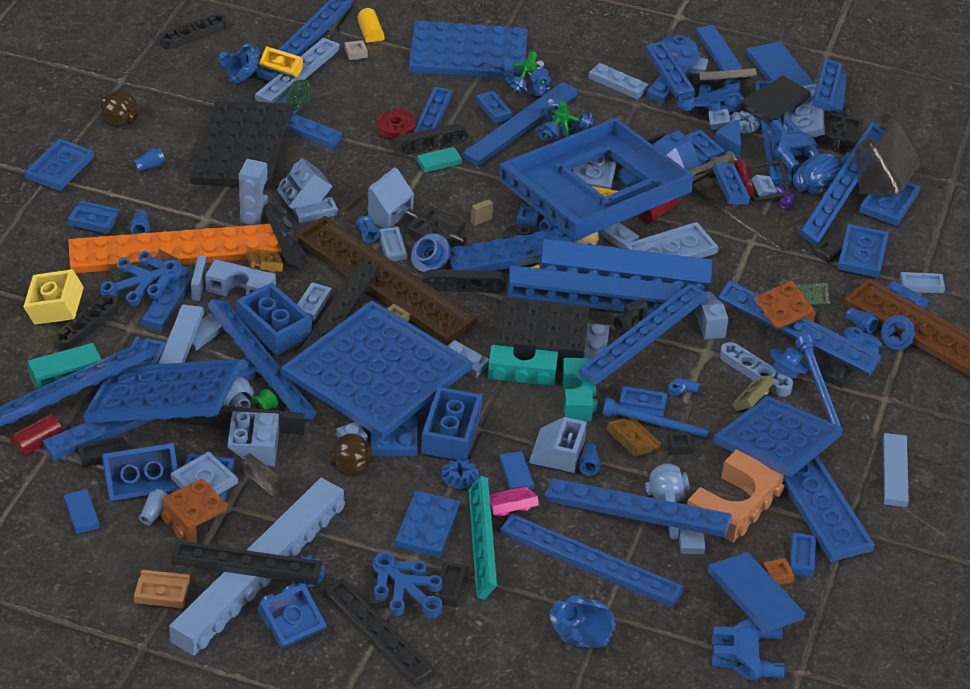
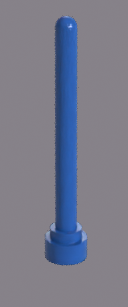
[795,335,841,427]
[602,398,710,438]

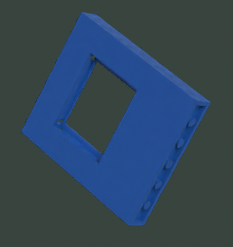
[499,118,693,241]

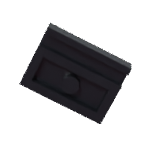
[818,356,857,389]

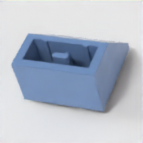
[277,158,333,208]
[368,167,414,228]
[228,411,279,466]
[529,417,587,473]

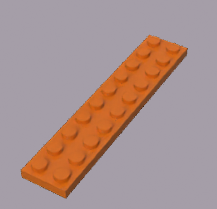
[68,224,284,273]

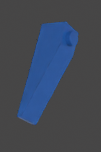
[614,130,701,187]

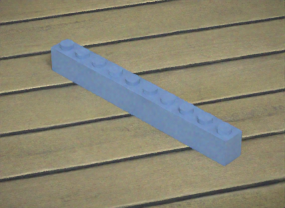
[169,478,345,656]

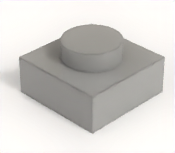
[345,40,368,60]

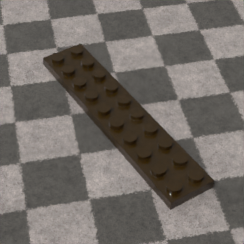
[295,216,477,345]

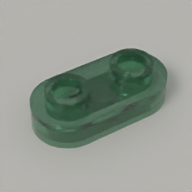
[286,80,311,110]

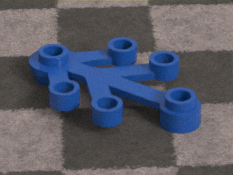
[677,79,740,111]
[100,251,182,306]
[372,552,442,619]

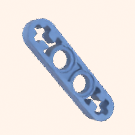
[720,342,793,397]

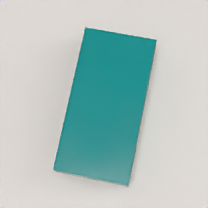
[417,147,462,173]

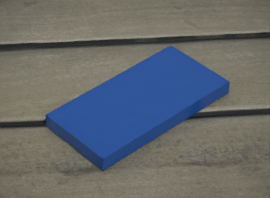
[746,41,815,86]
[707,552,805,633]

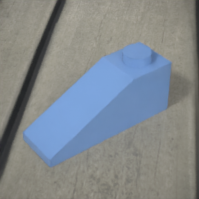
[694,291,728,339]

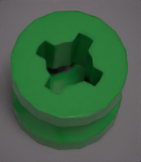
[249,389,278,410]

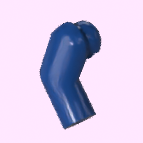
[668,378,700,395]

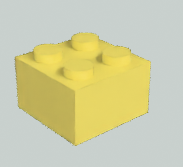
[24,269,84,325]

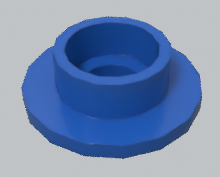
[411,233,450,273]
[770,347,810,378]

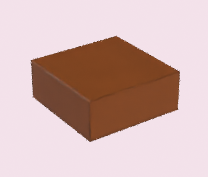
[762,558,795,585]

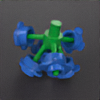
[498,51,551,97]
[535,99,593,142]

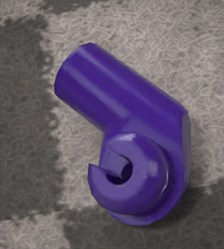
[776,185,795,209]

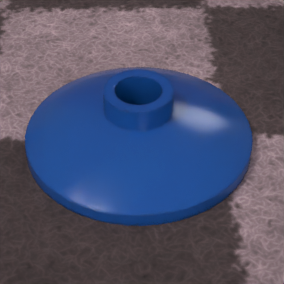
[662,35,698,54]

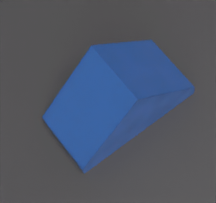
[715,120,741,159]

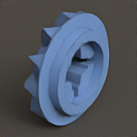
[729,110,760,133]

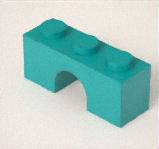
[488,345,558,386]
[562,358,597,422]

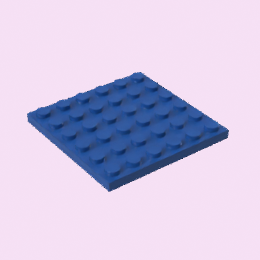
[281,300,472,439]

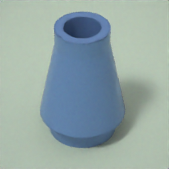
[139,489,168,525]

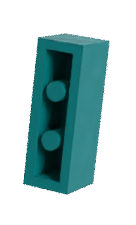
[28,343,101,390]

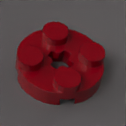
[376,108,416,139]

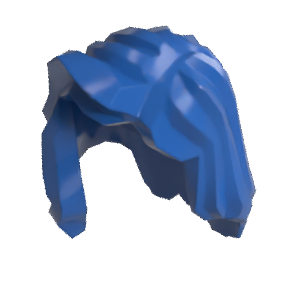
[218,42,262,83]
[793,153,843,195]
[549,595,616,648]

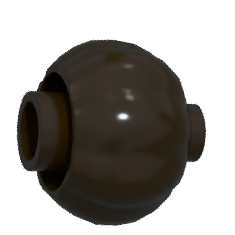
[101,91,138,127]
[329,433,373,477]

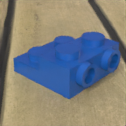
[257,583,327,649]

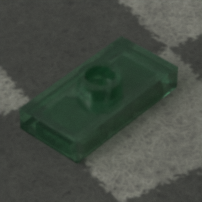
[796,283,830,305]

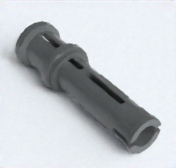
[688,151,737,181]

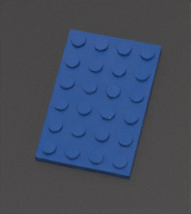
[409,20,528,79]
[83,359,242,424]

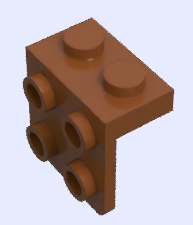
[756,281,815,329]
[161,479,227,543]

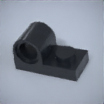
[614,299,648,337]

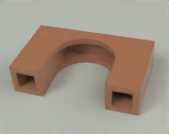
[687,449,784,542]

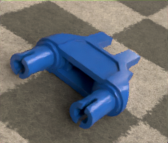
[764,119,820,172]
[711,618,785,681]

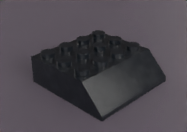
[495,297,589,368]

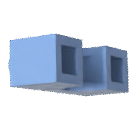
[239,159,268,225]
[205,259,276,296]

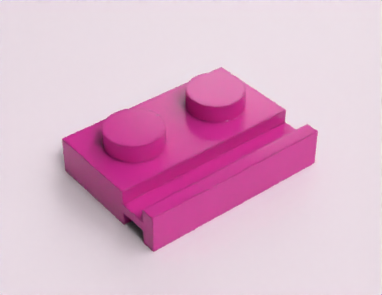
[489,486,539,516]

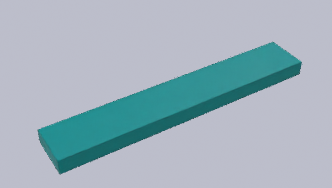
[469,476,497,600]

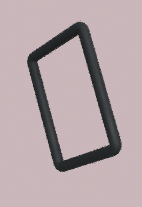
[747,159,790,201]

